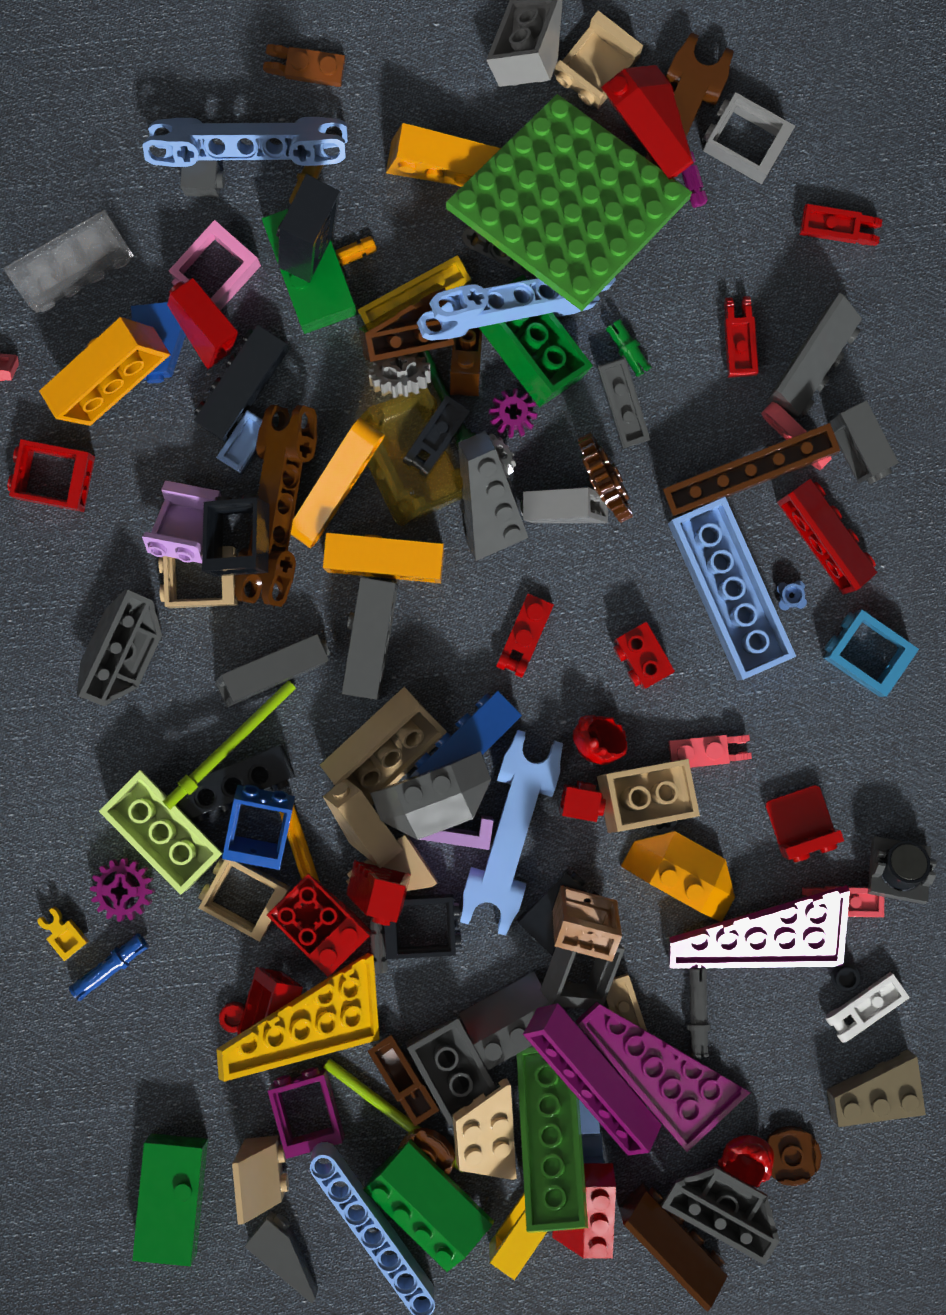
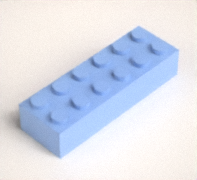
[668,497,796,680]

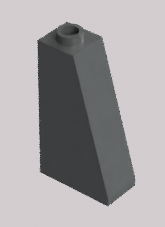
[215,634,330,708]

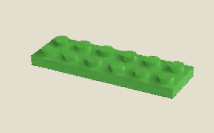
[517,1047,588,1233]

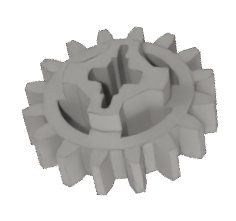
[368,353,431,398]

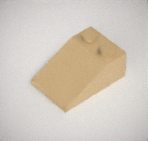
[597,759,700,833]
[232,1135,289,1225]

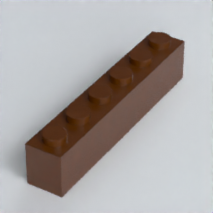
[663,423,841,517]

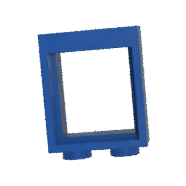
[222,785,295,870]

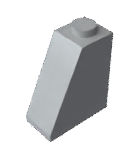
[520,488,608,523]

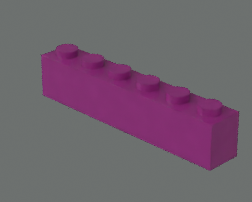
[523,1003,661,1155]

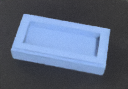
[216,410,262,474]

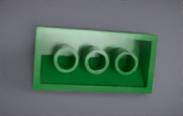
[363,1139,494,1272]

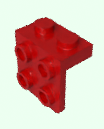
[765,785,844,862]

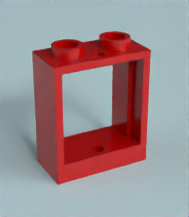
[7,439,95,512]
[237,967,303,1035]

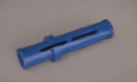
[69,933,149,1001]

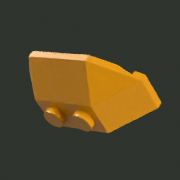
[621,831,735,922]

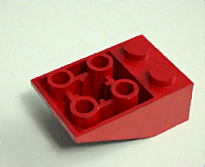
[267,873,371,977]

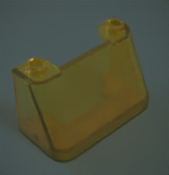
[353,387,463,526]

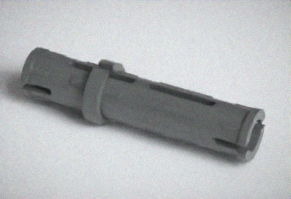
[687,968,711,1058]

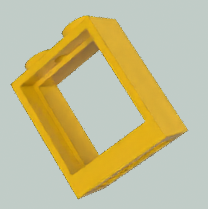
[489,1193,548,1280]

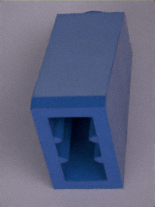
[131,302,186,383]

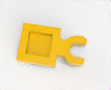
[37,907,89,961]

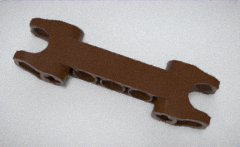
[645,32,734,168]
[235,405,317,607]

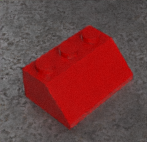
[552,1163,616,1258]

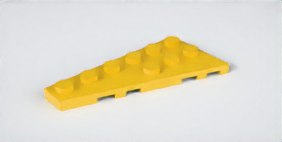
[216,953,380,1082]

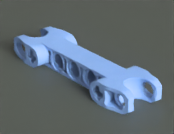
[143,117,348,167]
[417,277,616,340]
[460,730,563,936]

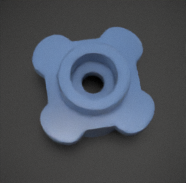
[776,581,807,611]

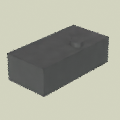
[342,578,398,700]

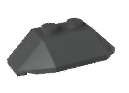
[77,589,162,706]
[370,751,491,840]
[661,1165,780,1265]

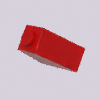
[167,278,238,369]

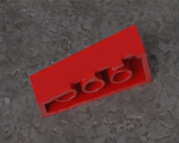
[346,860,411,926]

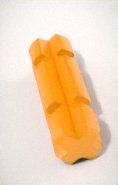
[335,236,377,266]

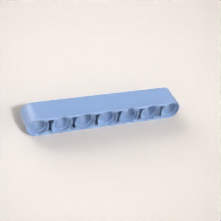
[310,1142,435,1315]

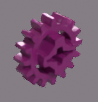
[90,858,155,922]

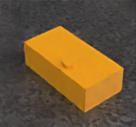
[39,317,171,426]
[323,533,444,583]

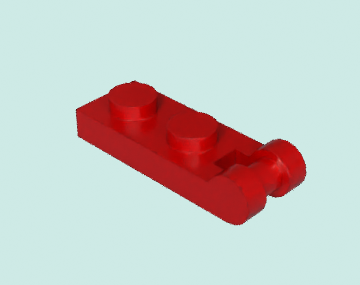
[496,594,554,678]

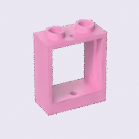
[169,220,261,311]

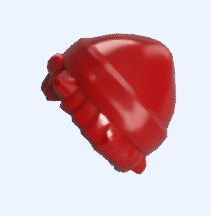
[573,715,627,765]
[718,1135,774,1188]

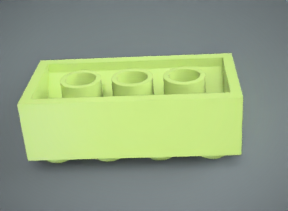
[99,770,223,895]

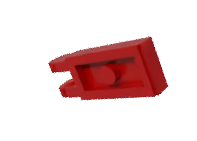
[799,204,882,246]
[724,296,758,378]

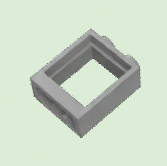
[703,92,795,184]

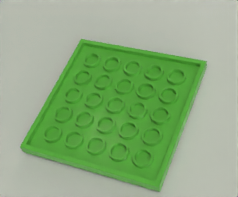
[446,94,692,311]

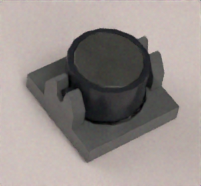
[868,836,937,904]

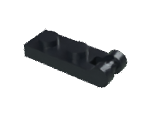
[403,395,471,478]

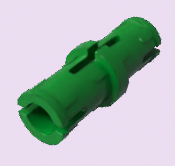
[606,319,652,377]

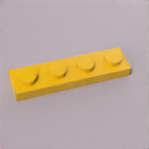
[358,255,471,325]

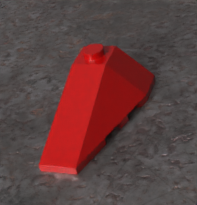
[601,65,694,180]

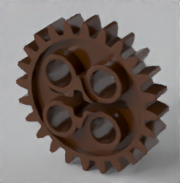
[578,432,633,523]

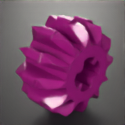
[489,389,538,438]

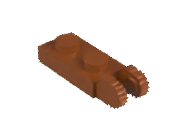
[263,44,346,87]

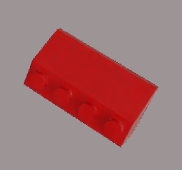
[777,479,878,595]

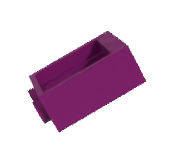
[268,1067,345,1159]

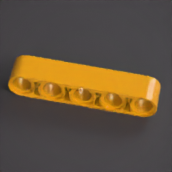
[291,417,385,548]

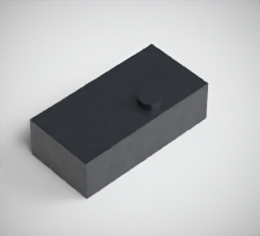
[276,174,340,283]

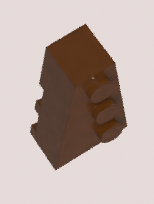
[359,283,454,362]

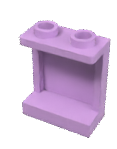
[142,481,221,563]
[420,815,493,850]

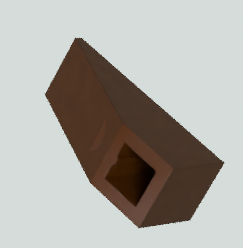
[450,327,482,396]

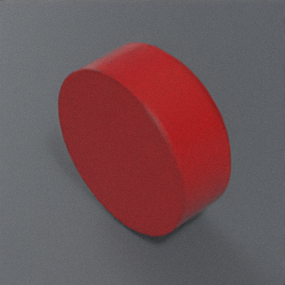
[219,1002,245,1033]

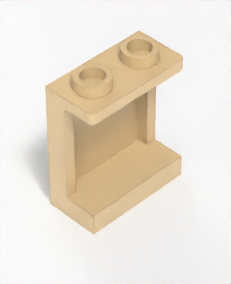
[554,11,643,109]

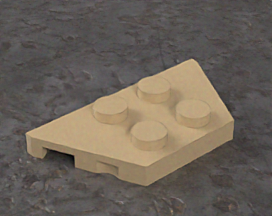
[452,1078,517,1180]

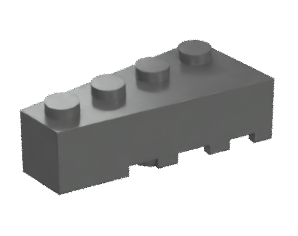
[458,431,528,561]

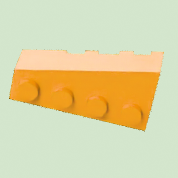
[386,123,501,187]

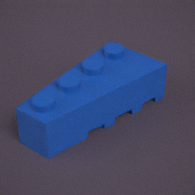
[409,691,522,778]

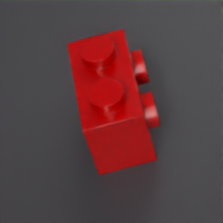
[613,622,675,689]
[559,781,606,822]

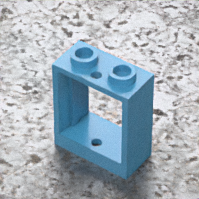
[823,610,919,697]

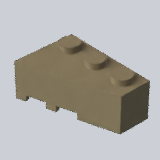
[827,1049,926,1127]

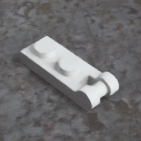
[825,972,910,1043]

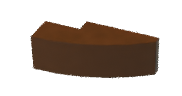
[367,1035,440,1126]

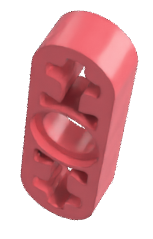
[761,402,832,470]

